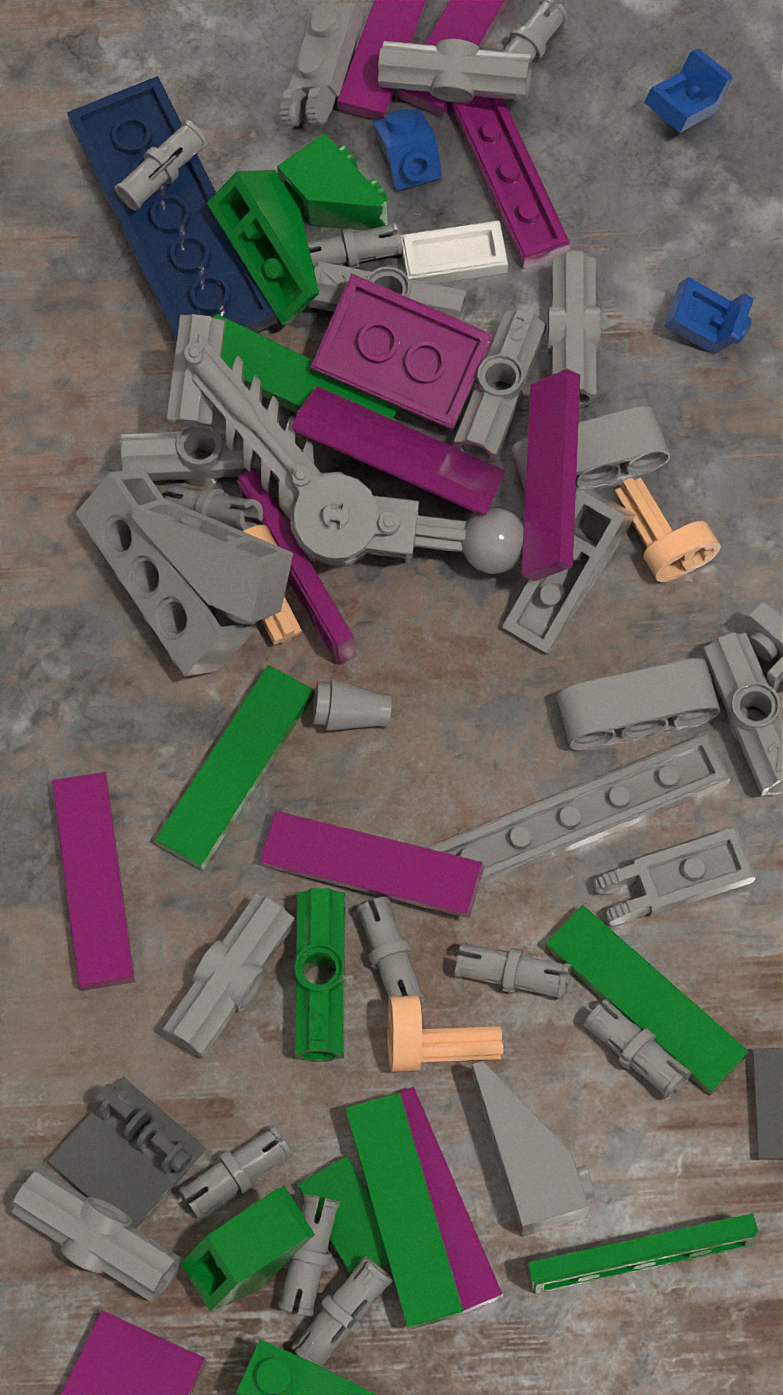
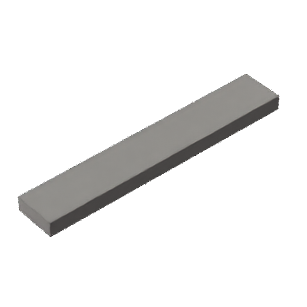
[428,732,730,889]

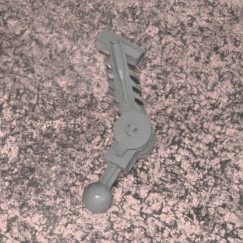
[167,314,524,574]

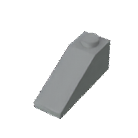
[502,489,636,654]
[131,498,293,624]
[472,1061,595,1237]

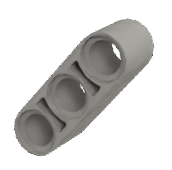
[511,406,671,492]
[556,658,721,750]

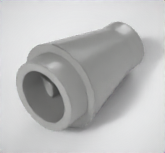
[312,678,392,731]

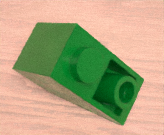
[277,133,389,230]
[181,1186,315,1312]

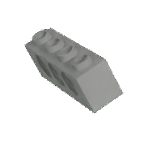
[76,470,254,676]

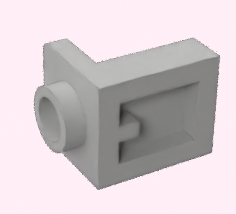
[745,601,783,692]

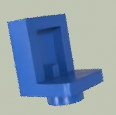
[644,49,732,133]
[373,109,442,190]
[663,277,754,355]

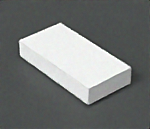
[400,221,508,284]

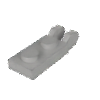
[279,3,364,126]
[593,827,756,926]

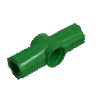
[294,888,346,1062]

